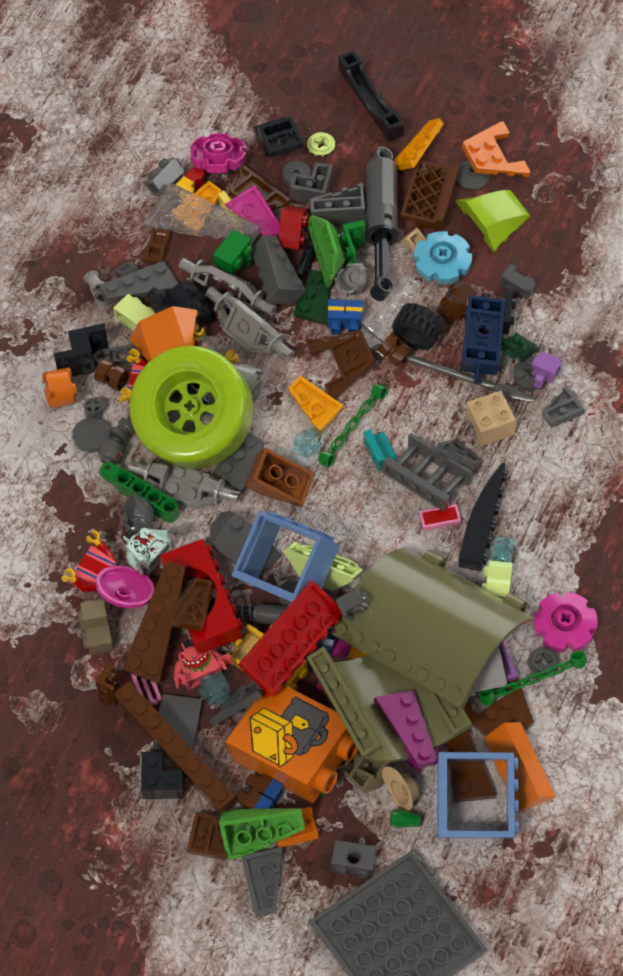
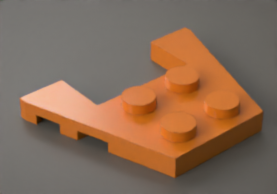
[461,121,531,177]

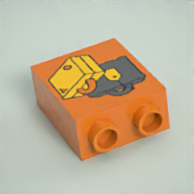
[225,684,358,803]

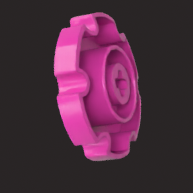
[190,133,246,173]
[533,592,598,653]

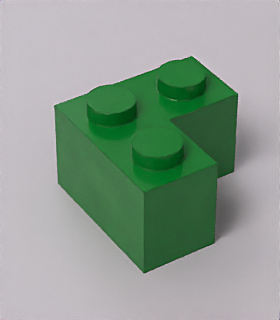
[213,230,253,274]

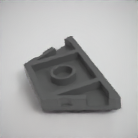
[208,680,264,726]

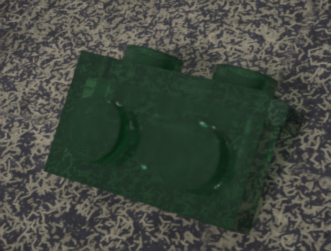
[501,333,538,363]

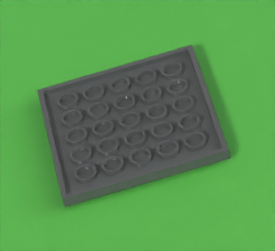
[309,851,488,976]

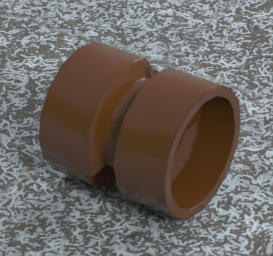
[377,332,412,367]
[94,359,129,391]

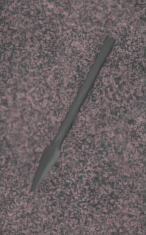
[406,355,536,402]

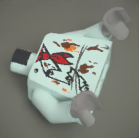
[123,526,181,575]

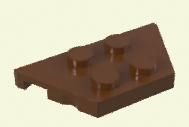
[228,165,291,210]

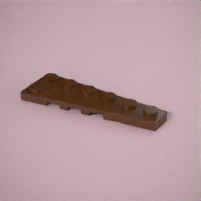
[122,560,186,684]

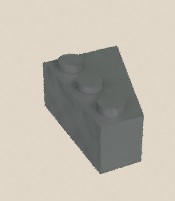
[310,183,365,225]

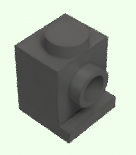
[336,588,370,621]

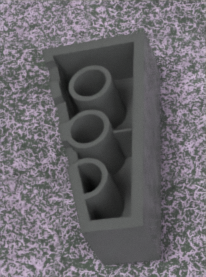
[252,235,306,305]

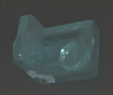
[492,537,515,563]

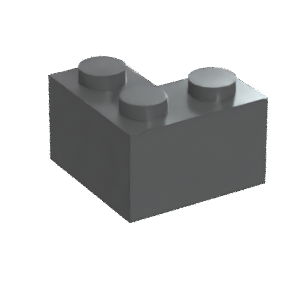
[290,162,333,203]

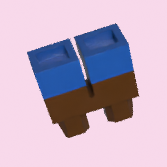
[235,773,284,809]

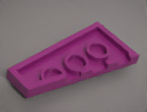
[374,690,438,768]

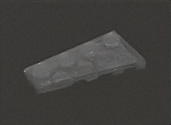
[361,275,422,343]

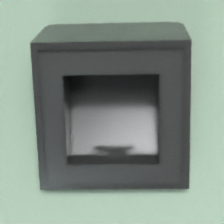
[114,262,138,277]

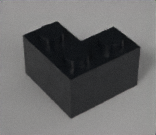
[141,751,184,799]

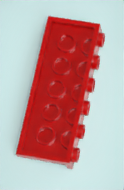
[238,580,341,699]

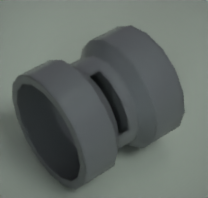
[109,418,135,444]

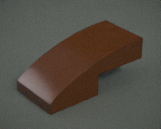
[143,228,171,263]

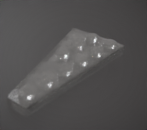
[142,183,261,243]

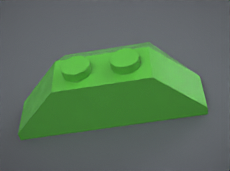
[307,215,347,288]

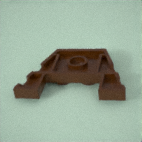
[305,330,376,399]
[463,678,534,736]

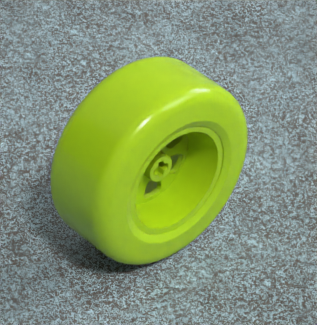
[129,346,253,469]

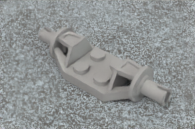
[178,258,277,316]
[205,286,294,361]
[128,459,240,510]

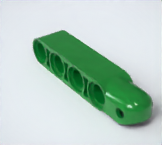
[99,462,179,522]

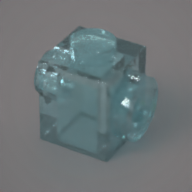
[198,671,230,705]

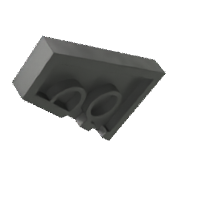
[213,432,264,495]
[241,847,282,918]

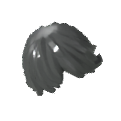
[122,494,154,532]

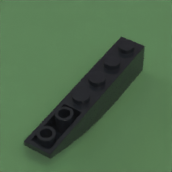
[458,463,508,572]

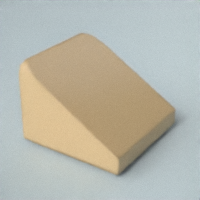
[400,228,427,252]

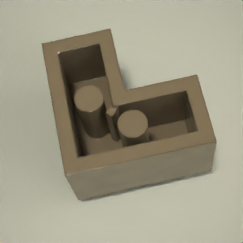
[77,599,113,655]

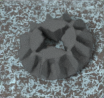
[527,647,560,676]

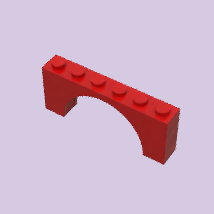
[160,539,244,655]

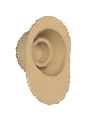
[382,766,420,811]

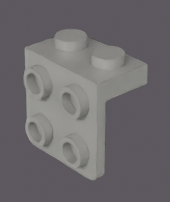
[470,647,507,696]

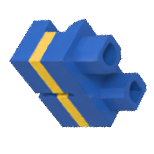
[328,299,363,335]

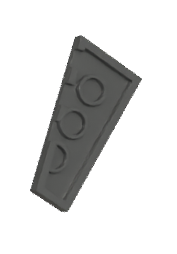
[99,261,178,303]

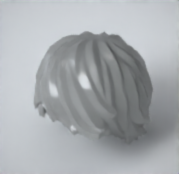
[334,263,367,295]

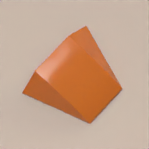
[130,306,198,362]

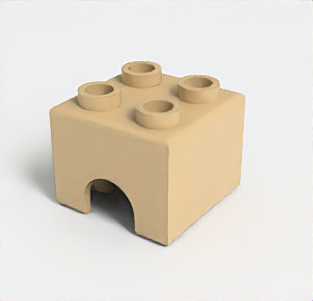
[465,391,516,446]

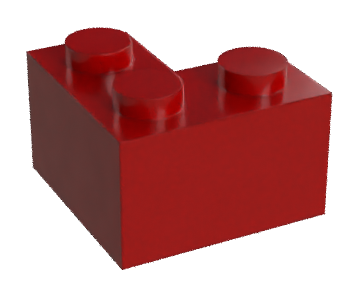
[278,205,310,249]

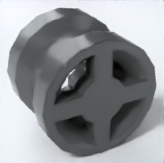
[84,398,104,419]

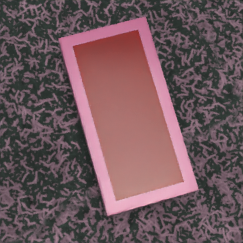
[419,504,461,531]

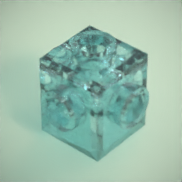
[292,429,322,458]

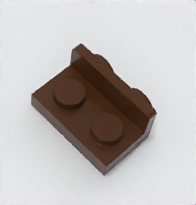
[95,662,119,706]

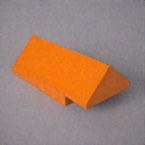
[484,722,556,813]

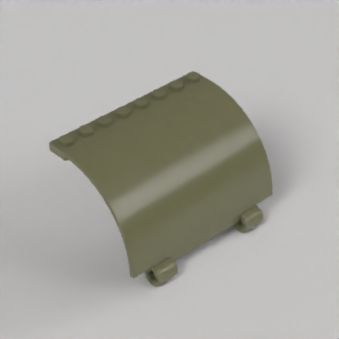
[331,548,535,708]

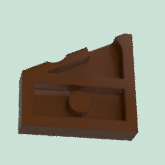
[187,812,227,860]

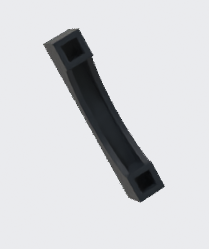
[338,50,404,142]

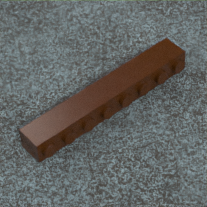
[114,681,237,816]

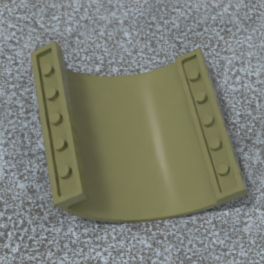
[306,647,473,763]

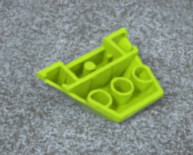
[456,190,530,252]

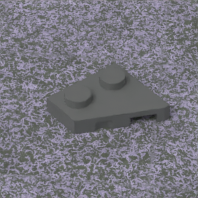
[542,385,584,428]
[435,439,484,469]

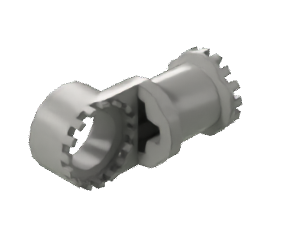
[83,270,111,307]

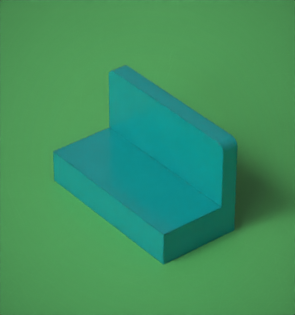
[363,429,397,471]

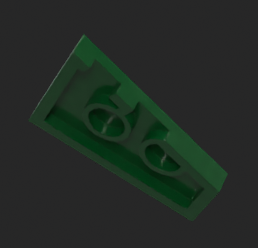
[293,270,329,326]

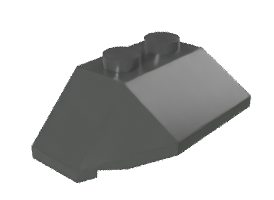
[210,512,281,570]

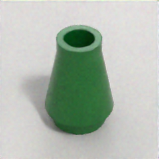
[390,808,421,828]

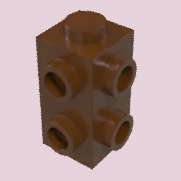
[436,281,475,322]

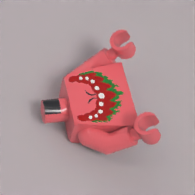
[173,640,234,690]

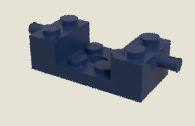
[459,293,505,384]

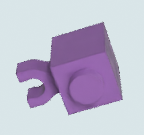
[531,351,562,389]

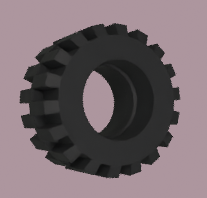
[392,303,443,350]

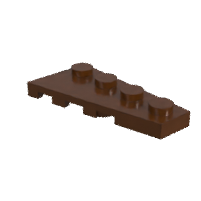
[447,730,496,803]

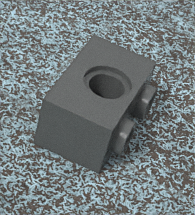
[331,840,377,878]

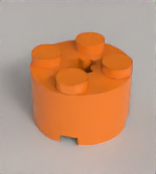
[42,367,77,409]

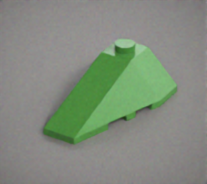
[219,808,305,860]

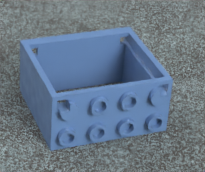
[231,510,340,602]
[437,752,519,839]

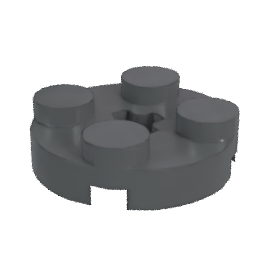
[513,355,549,392]

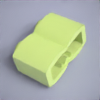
[482,560,513,599]

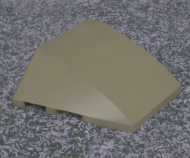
[338,750,398,794]

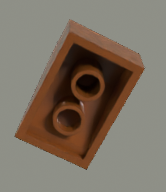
[244,447,315,507]

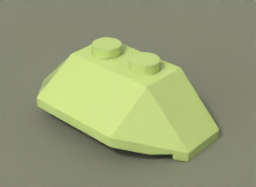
[285,542,363,591]

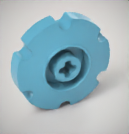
[414,231,472,284]

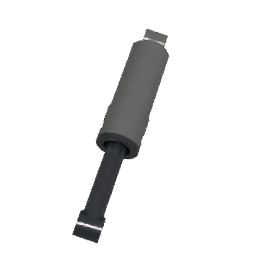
[365,147,398,301]

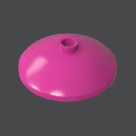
[95,566,154,609]

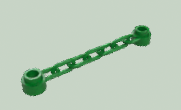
[318,384,388,468]
[478,651,587,706]

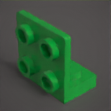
[340,220,365,265]

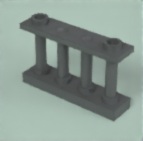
[382,433,473,512]

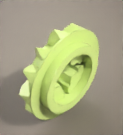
[307,132,335,157]

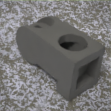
[500,264,535,298]

